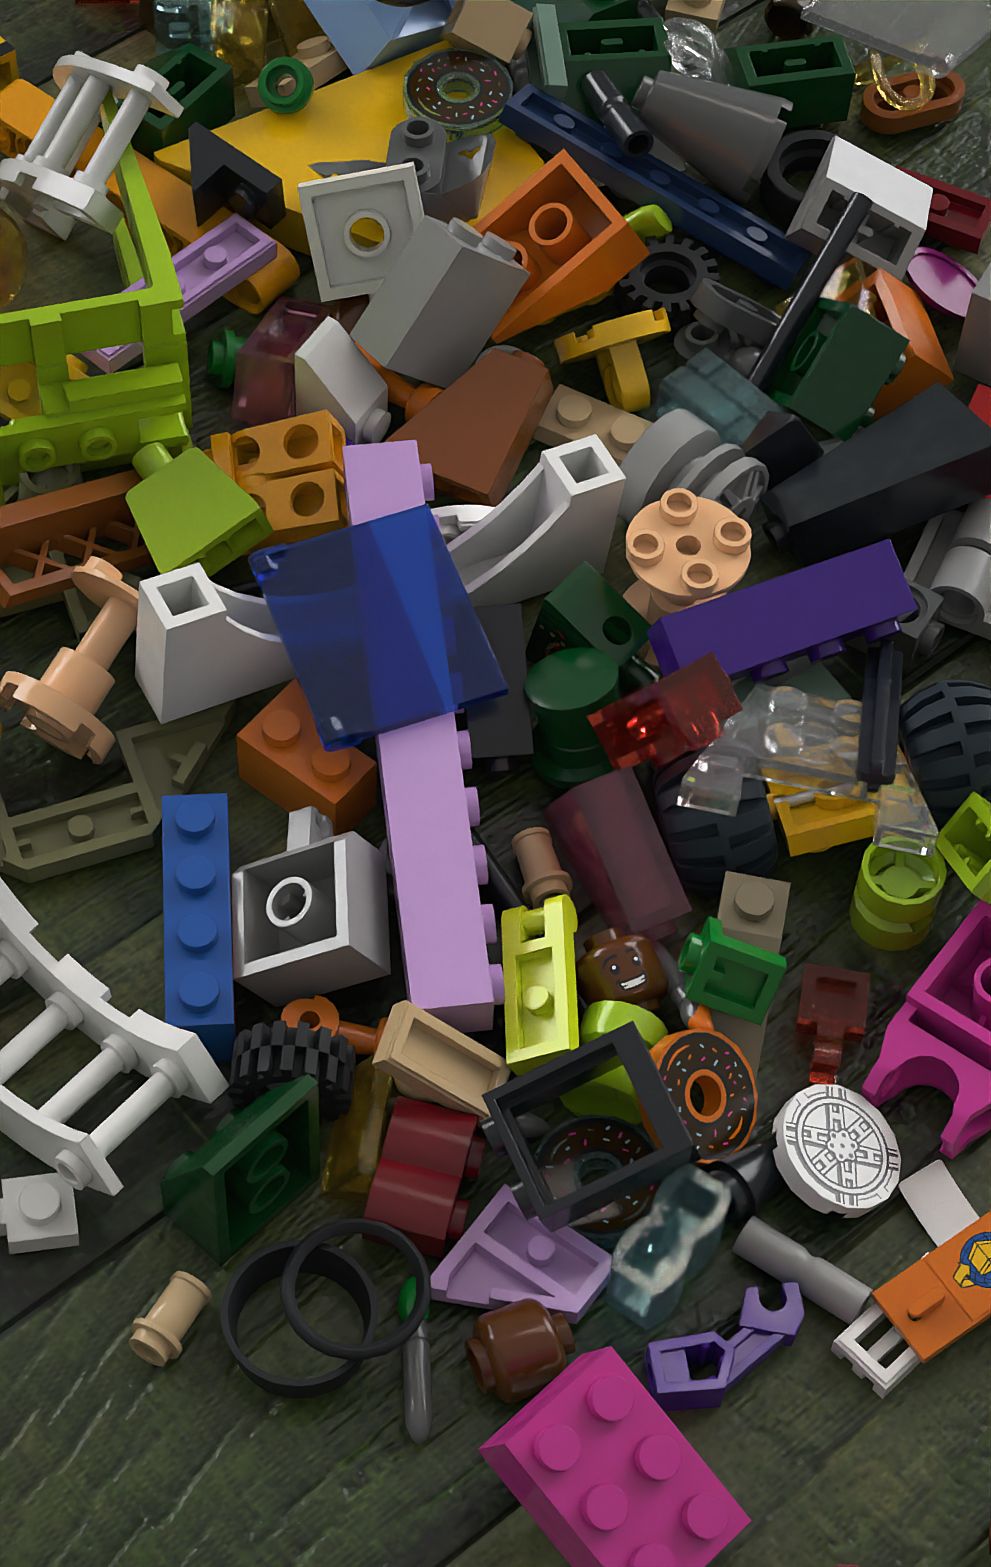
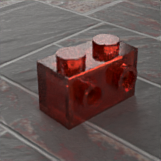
[587,651,744,773]

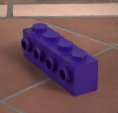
[646,539,918,705]

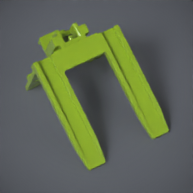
[0,90,193,506]

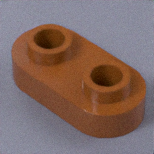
[860,67,965,134]

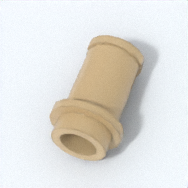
[511,827,573,909]
[129,1271,212,1366]

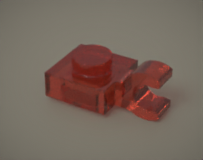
[795,963,871,1085]

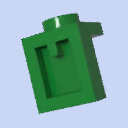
[677,916,787,1026]

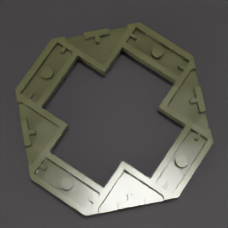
[0,550,237,883]

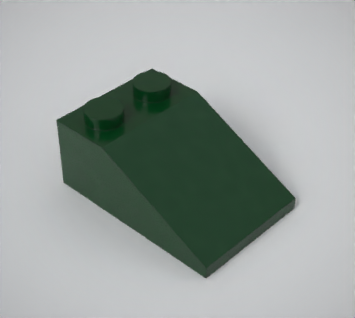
[160,1074,321,1267]

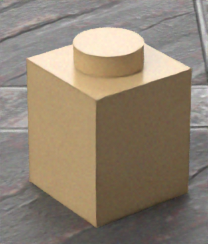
[439,0,533,67]

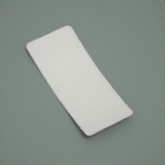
[899,1160,980,1247]

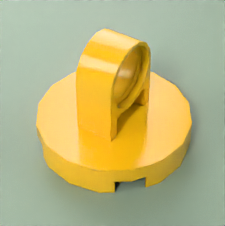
[554,308,671,413]

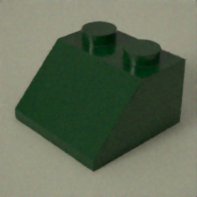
[762,296,910,442]

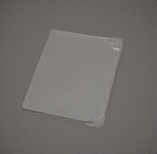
[800,0,991,79]

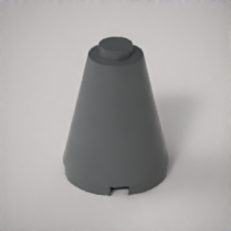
[630,70,793,205]

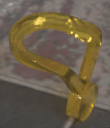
[853,47,936,111]

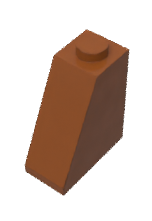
[385,348,554,507]

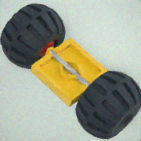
[652,680,991,897]

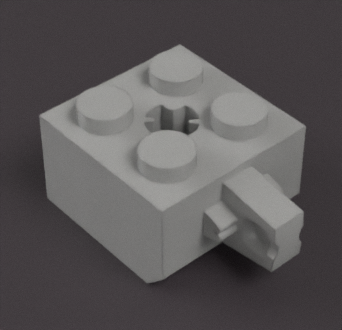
[232,806,391,1008]

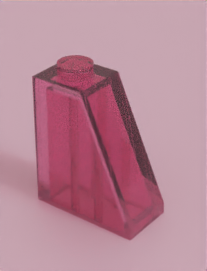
[542,765,692,942]

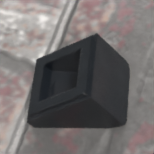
[740,411,825,492]

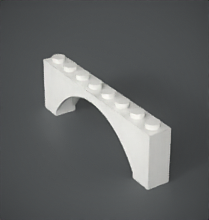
[135,434,626,724]

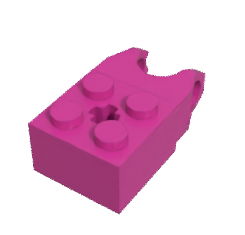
[862,900,991,1159]

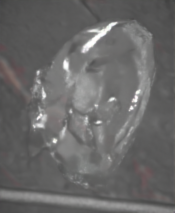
[663,17,733,85]

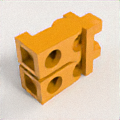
[202,409,350,556]

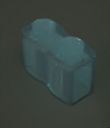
[605,1163,731,1329]

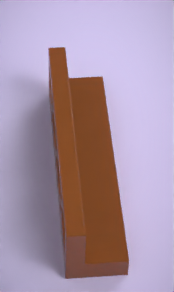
[0,469,154,609]

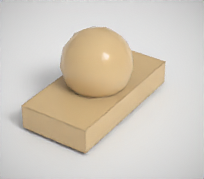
[372,1000,511,1128]

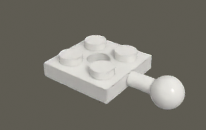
[297,162,424,302]

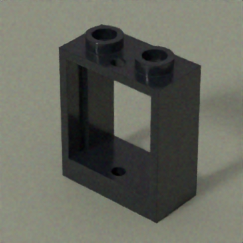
[480,1021,702,1233]

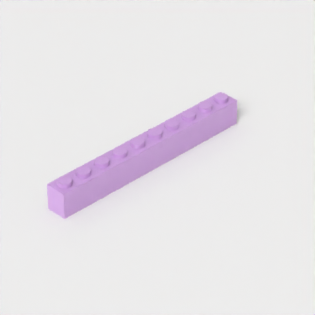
[342,440,505,1033]

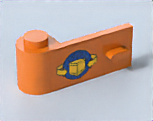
[872,1211,991,1364]

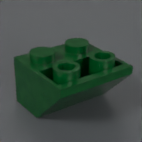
[558,17,671,127]
[716,34,856,129]
[98,43,235,162]

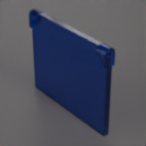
[248,504,509,752]

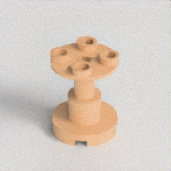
[622,488,752,675]
[0,556,139,764]

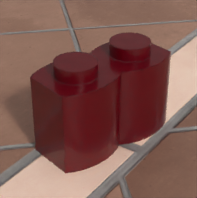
[362,1096,487,1259]

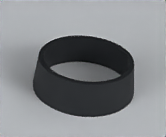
[221,1239,378,1398]

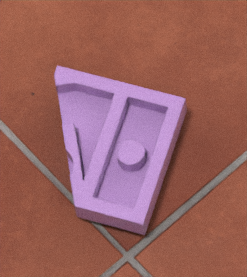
[430,1184,619,1324]

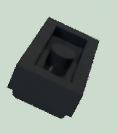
[188,122,286,230]

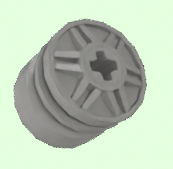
[617,408,769,525]

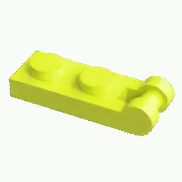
[501,894,579,1076]

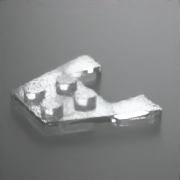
[677,684,938,857]

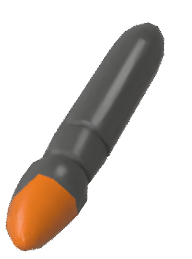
[648,938,714,1031]

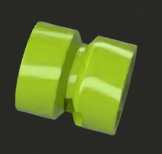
[849,832,947,951]
[559,1000,668,1127]

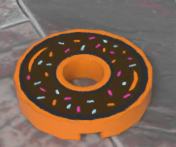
[637,1028,758,1166]

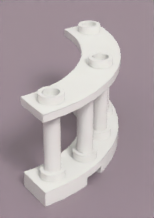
[0,51,184,241]
[0,877,229,1196]

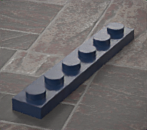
[498,83,813,291]

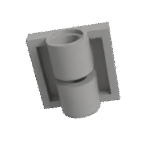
[904,498,991,640]

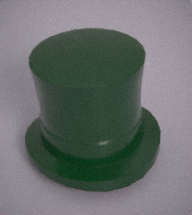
[525,647,647,789]

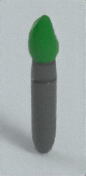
[397,1276,432,1444]

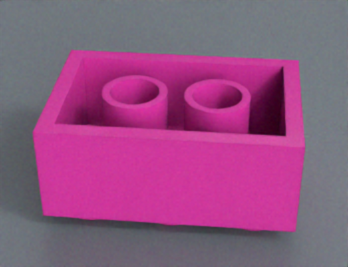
[477,1346,752,1567]

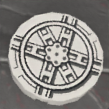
[772,1084,901,1218]

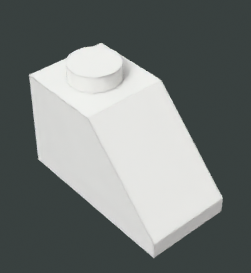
[295,316,391,445]

